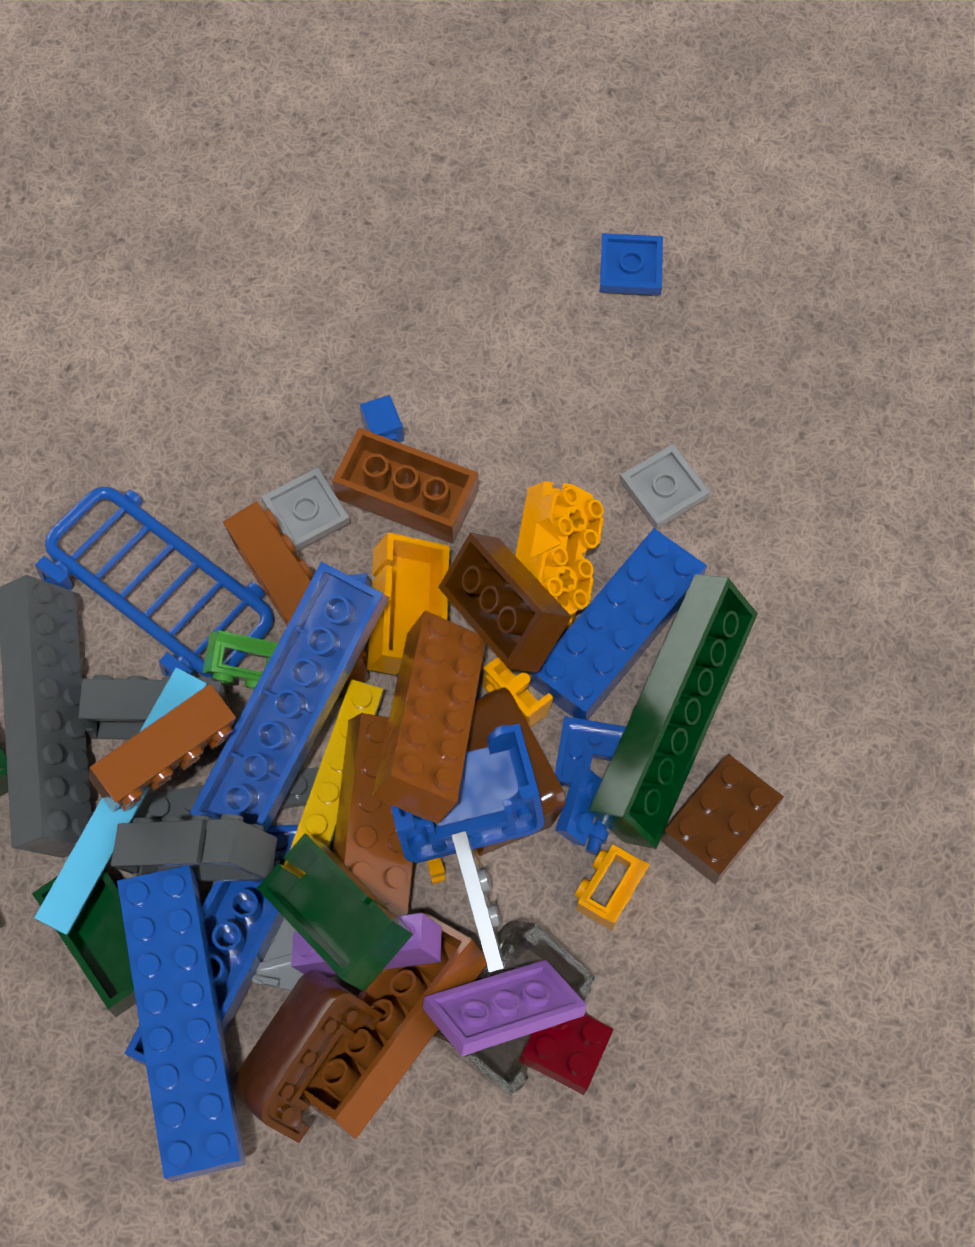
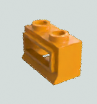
[483,657,553,728]
[574,844,650,931]

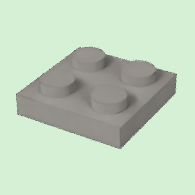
[620,444,710,529]
[261,468,350,552]

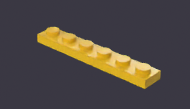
[284,679,384,877]

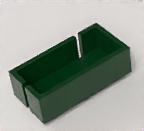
[257,833,413,991]
[32,869,136,1017]

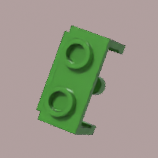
[203,630,278,689]

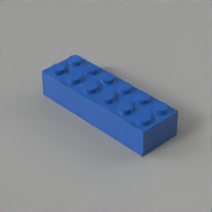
[531,528,707,720]
[124,880,284,1066]

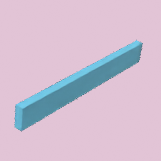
[34,668,207,936]

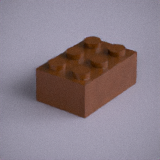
[661,754,784,885]

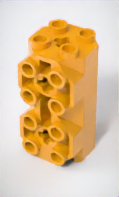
[515,481,604,629]

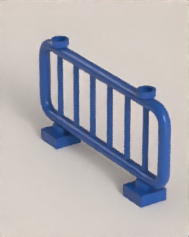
[35,487,274,678]

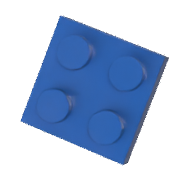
[599,233,663,295]

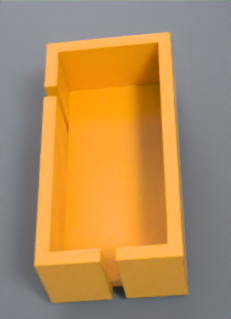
[367,532,450,675]

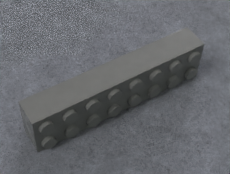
[0,575,91,858]

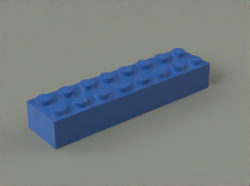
[190,561,390,833]
[117,865,246,1182]

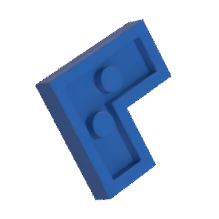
[555,716,626,787]

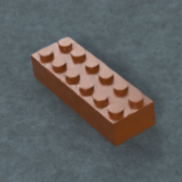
[223,501,370,700]
[372,611,485,824]
[333,713,413,917]
[300,911,487,1139]

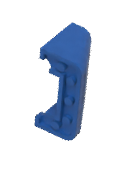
[391,723,544,863]

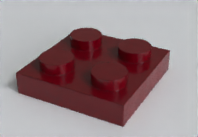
[518,1014,614,1095]

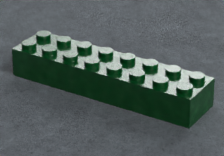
[589,574,758,849]

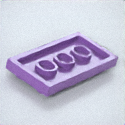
[423,960,587,1057]

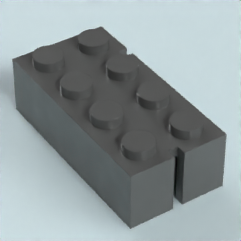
[78,675,229,740]
[111,814,277,882]

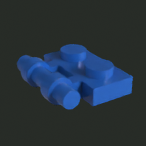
[555,767,609,855]

